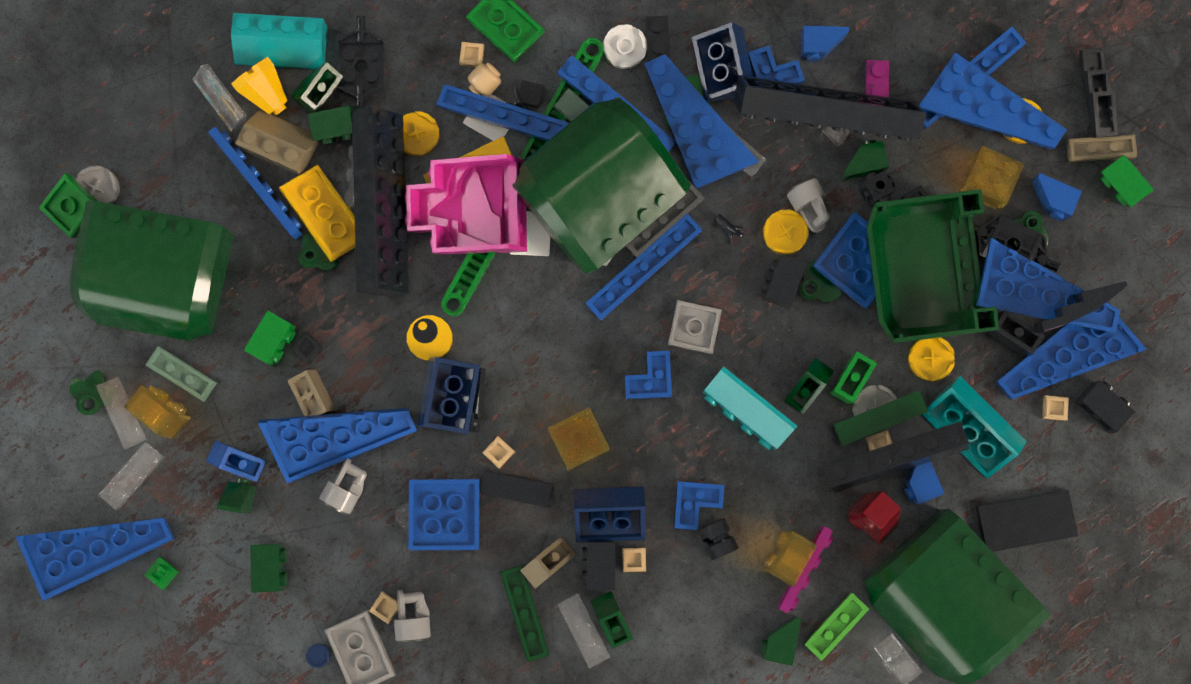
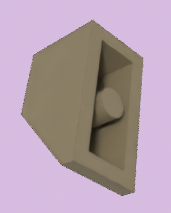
[520,536,576,588]

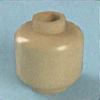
[468,63,501,96]

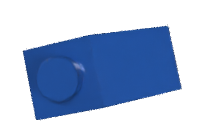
[800,26,849,62]
[1031,173,1082,221]
[206,440,266,482]
[904,462,945,505]

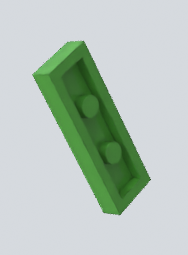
[803,592,869,661]

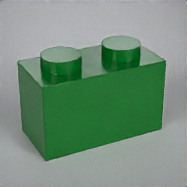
[1100,155,1154,207]
[244,310,296,366]
[830,351,877,405]

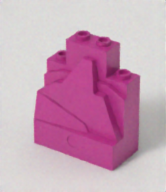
[404,154,527,254]

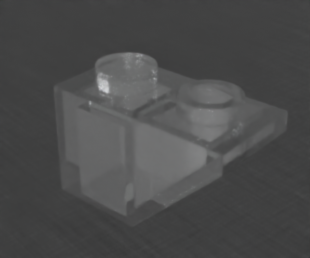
[874,633,923,684]

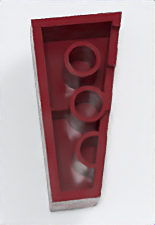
[846,491,901,545]

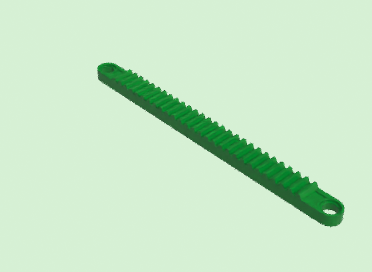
[441,38,603,317]

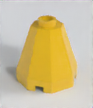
[231,57,287,115]

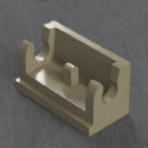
[287,370,336,416]

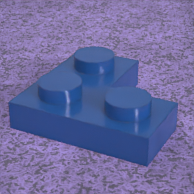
[748,46,805,84]
[625,351,672,399]
[674,481,724,530]

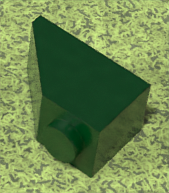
[291,62,343,112]
[840,139,889,181]
[785,358,834,414]
[217,478,256,514]
[590,591,633,649]
[759,616,801,666]

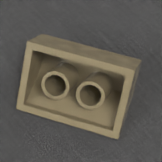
[235,110,320,176]

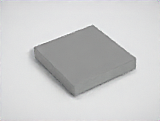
[668,300,722,355]

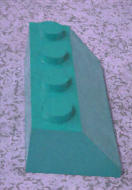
[231,13,328,70]
[702,367,797,450]
[922,376,1027,479]

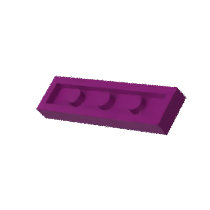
[776,526,833,614]

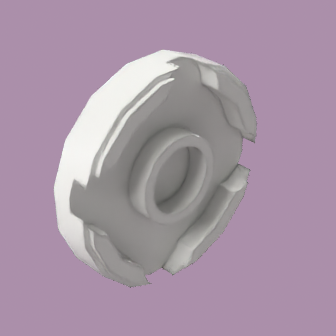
[603,24,647,69]

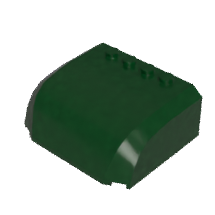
[512,97,691,274]
[866,189,999,343]
[70,201,234,341]
[863,509,1050,684]

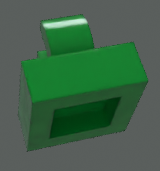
[144,557,179,590]

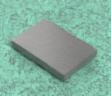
[324,610,396,684]

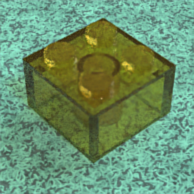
[958,145,1024,210]
[124,385,191,439]
[548,407,610,471]
[763,530,817,587]

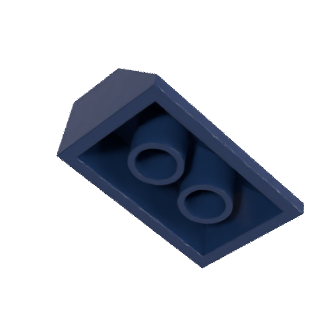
[692,22,753,102]
[417,357,480,434]
[574,487,645,542]

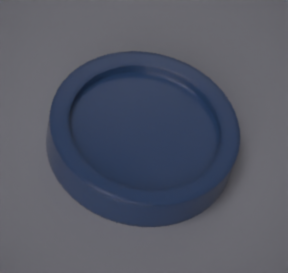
[306,644,330,668]

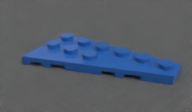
[919,53,1067,150]
[644,55,759,189]
[976,238,1121,333]
[995,317,1147,400]
[258,408,417,483]
[15,518,175,601]

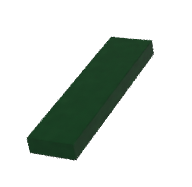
[833,391,928,446]
[500,564,550,663]

